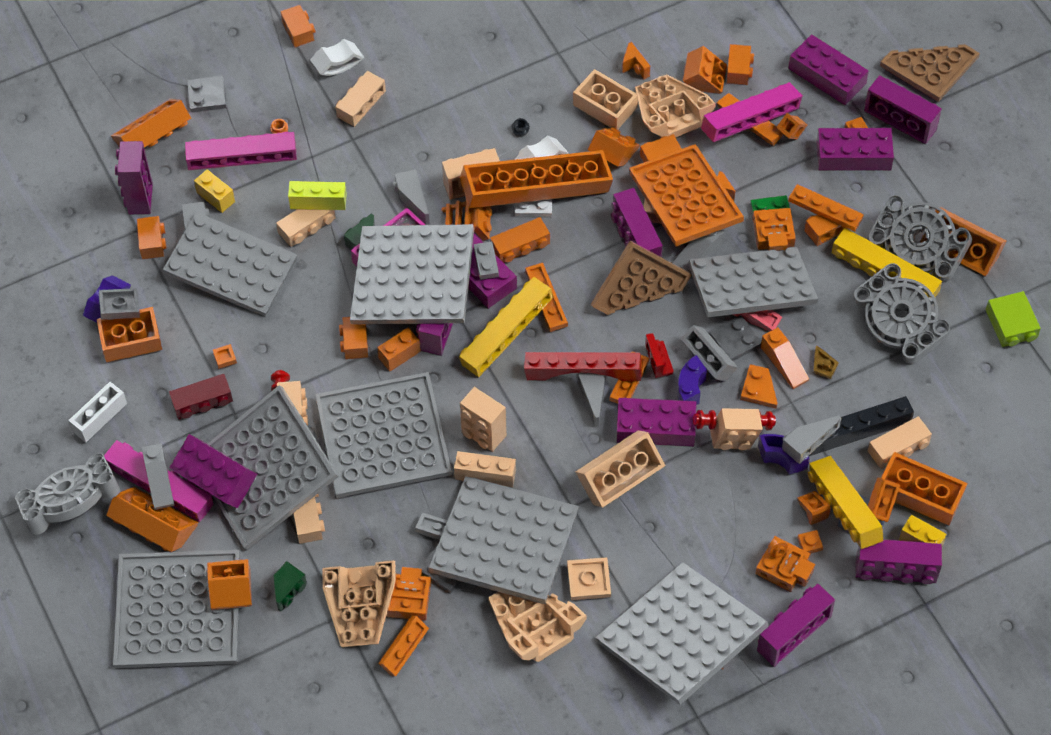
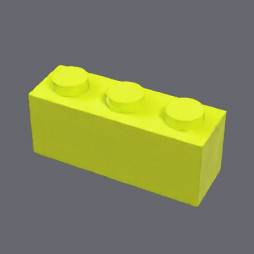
[288,181,347,210]

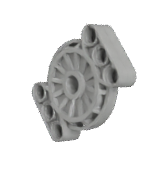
[869,195,972,281]
[854,263,950,364]
[15,453,121,535]

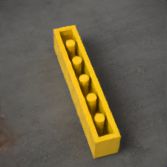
[832,228,942,297]
[459,277,553,377]
[808,455,883,549]

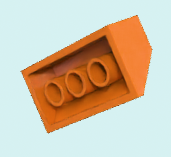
[111,99,191,148]
[920,207,1007,276]
[881,452,968,526]
[106,487,199,552]

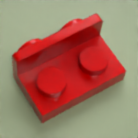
[645,333,674,378]

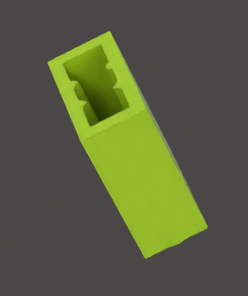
[986,291,1041,347]

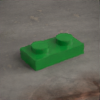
[750,195,790,214]

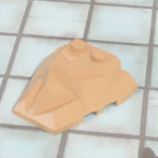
[488,592,587,662]

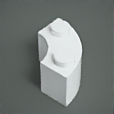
[310,39,364,75]
[515,136,569,160]

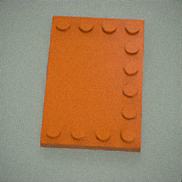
[629,144,744,246]

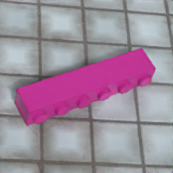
[701,82,803,142]
[185,132,297,170]
[104,440,214,523]

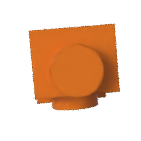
[776,113,808,139]

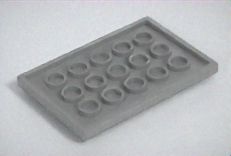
[163,212,297,317]
[688,247,818,317]

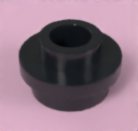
[512,118,530,136]

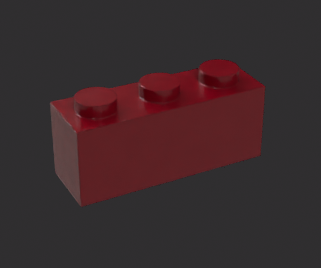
[169,374,233,420]

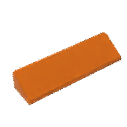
[717,93,783,146]

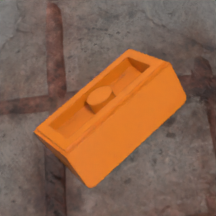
[868,477,900,523]

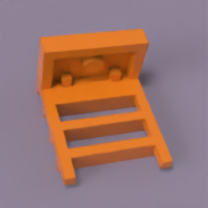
[442,200,492,241]

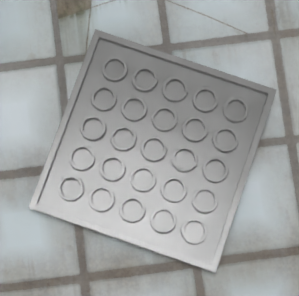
[350,224,474,324]
[315,372,452,498]
[208,385,339,550]
[429,476,579,604]
[113,550,240,668]
[596,562,769,705]

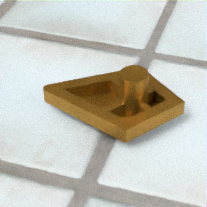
[813,346,839,379]

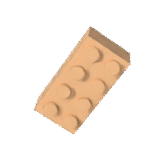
[575,430,666,508]

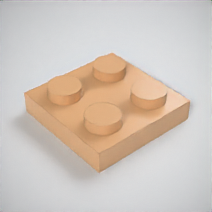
[567,557,611,600]

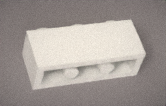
[68,382,127,442]

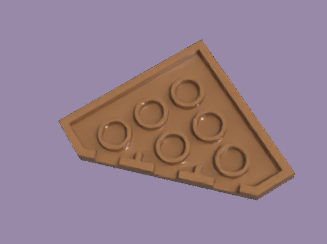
[880,44,980,102]
[591,241,692,315]

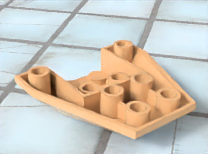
[635,74,716,137]
[322,560,396,647]

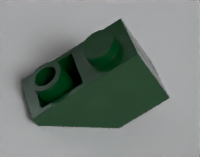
[344,213,375,250]
[274,561,307,612]

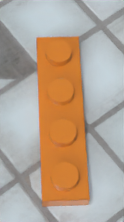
[788,184,864,232]
[525,263,568,332]

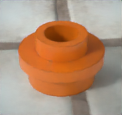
[270,119,288,134]
[768,539,788,557]

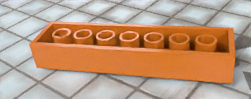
[460,150,613,208]

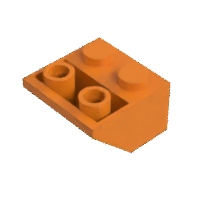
[683,46,727,94]
[588,127,640,167]
[207,559,252,610]

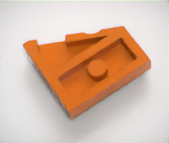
[740,364,778,409]

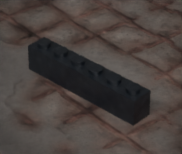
[809,396,914,456]

